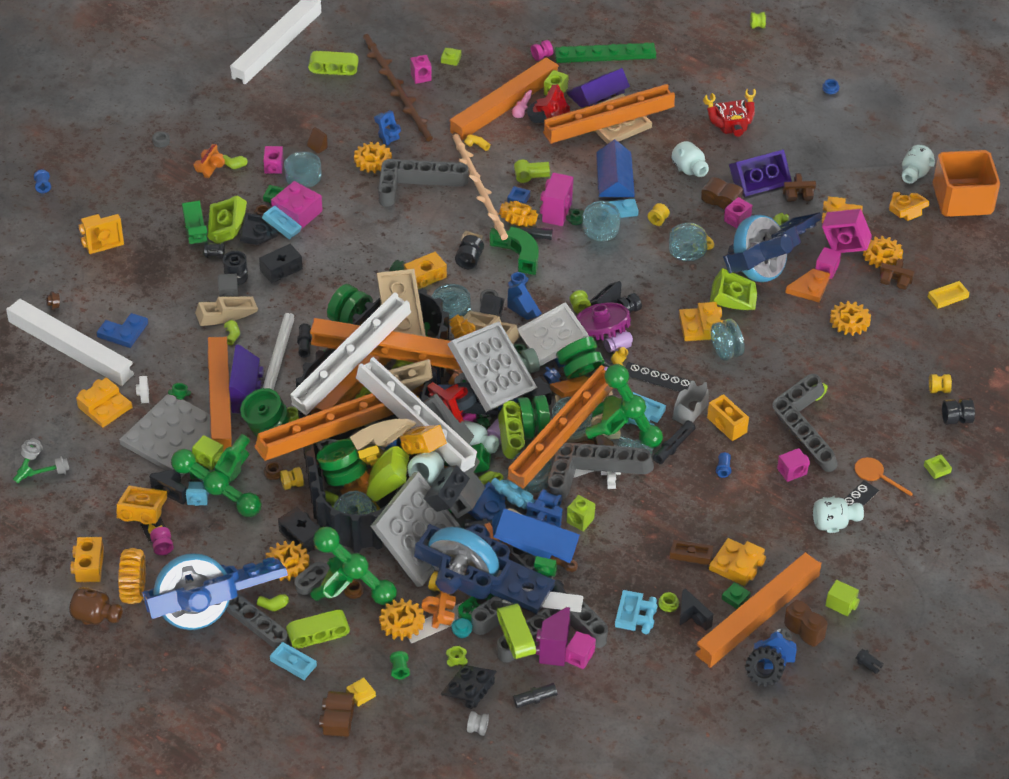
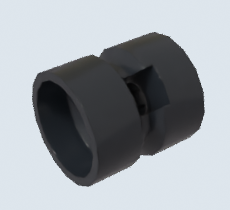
[455,235,484,270]
[223,251,248,285]
[942,398,975,425]

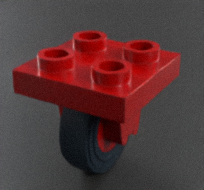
[527,84,570,123]
[427,382,478,423]

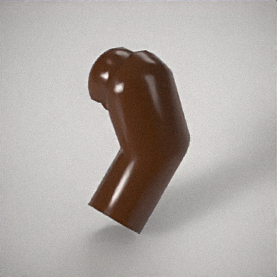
[550,556,578,572]

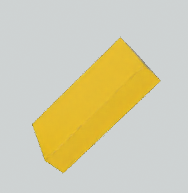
[927,281,969,309]

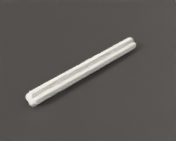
[263,313,294,390]

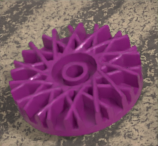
[576,303,631,341]

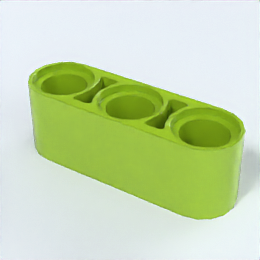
[308,51,359,75]
[498,401,525,459]
[497,603,536,659]
[286,610,350,648]

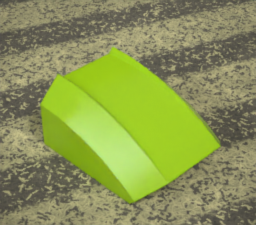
[207,195,247,244]
[709,268,757,310]
[366,446,409,501]

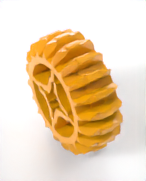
[118,548,146,604]

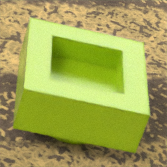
[441,47,461,66]
[924,455,952,479]

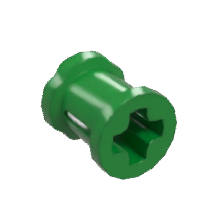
[390,651,410,679]

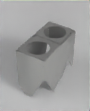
[672,380,709,425]

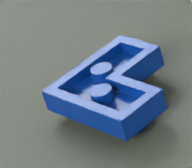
[96,313,148,348]

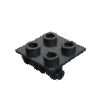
[441,665,497,709]

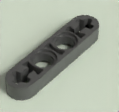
[226,594,288,648]

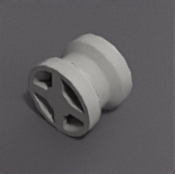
[467,711,489,736]

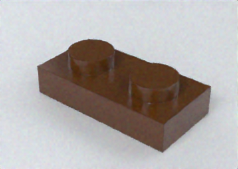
[670,540,714,565]

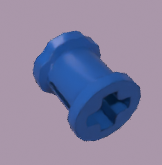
[34,170,51,193]
[538,489,562,509]

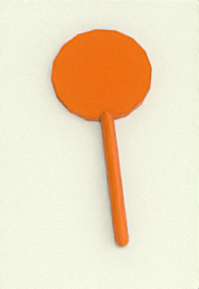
[855,457,913,496]

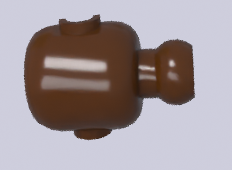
[69,587,123,625]

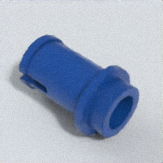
[716,452,732,478]

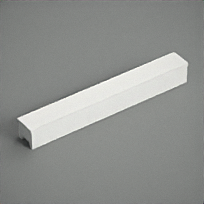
[230,0,321,84]
[290,292,411,415]
[6,299,134,386]
[356,357,477,472]

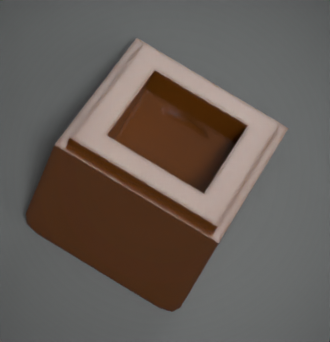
[307,127,328,154]

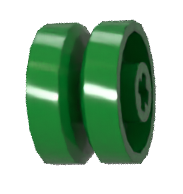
[327,284,373,324]
[556,337,605,379]
[240,388,290,436]
[516,395,550,440]
[317,439,367,486]

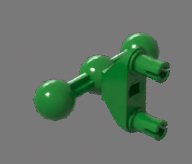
[585,364,663,449]
[171,434,262,518]
[311,527,397,605]

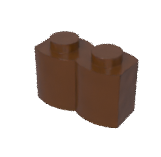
[701,177,743,210]
[784,600,827,647]
[319,691,355,737]

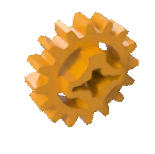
[354,142,392,173]
[499,201,538,227]
[863,236,903,268]
[830,301,871,336]
[449,314,476,339]
[265,541,310,581]
[379,598,425,641]

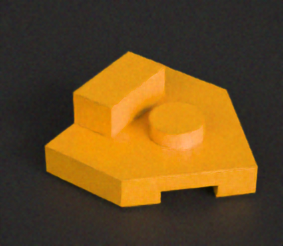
[889,192,929,221]

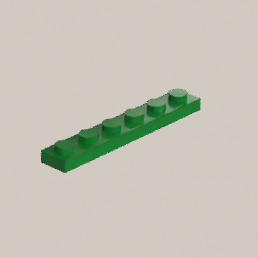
[555,43,656,63]

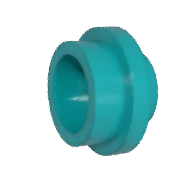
[452,618,472,638]

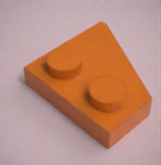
[786,269,831,302]

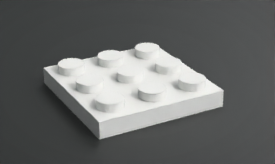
[518,302,589,366]

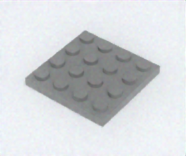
[448,321,537,412]
[119,394,211,478]
[371,471,461,587]

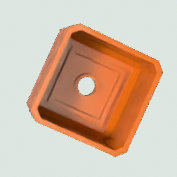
[932,150,1000,217]

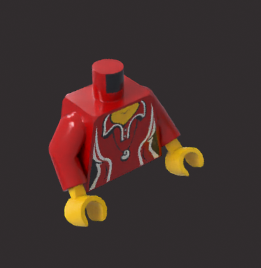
[703,89,756,137]

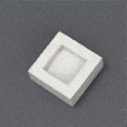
[136,376,149,403]

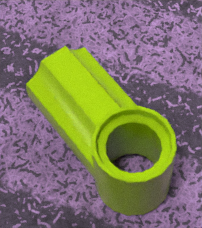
[514,159,550,183]

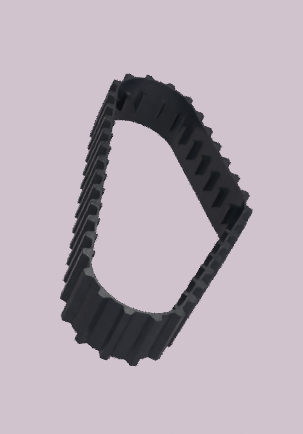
[296,288,449,553]

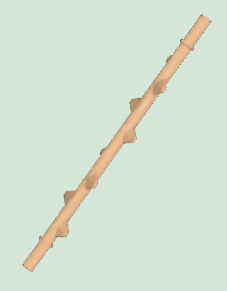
[452,134,508,240]

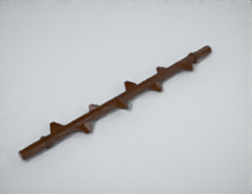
[363,34,433,142]

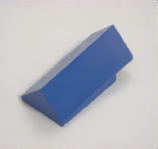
[596,139,635,197]
[492,509,580,563]

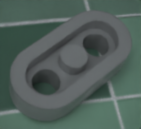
[294,562,330,595]

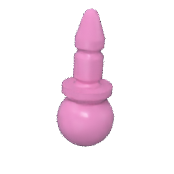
[512,90,532,118]

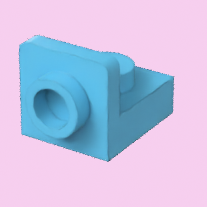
[186,482,209,506]

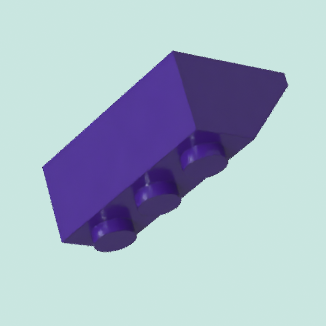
[566,68,630,108]
[729,149,792,197]
[229,345,264,413]

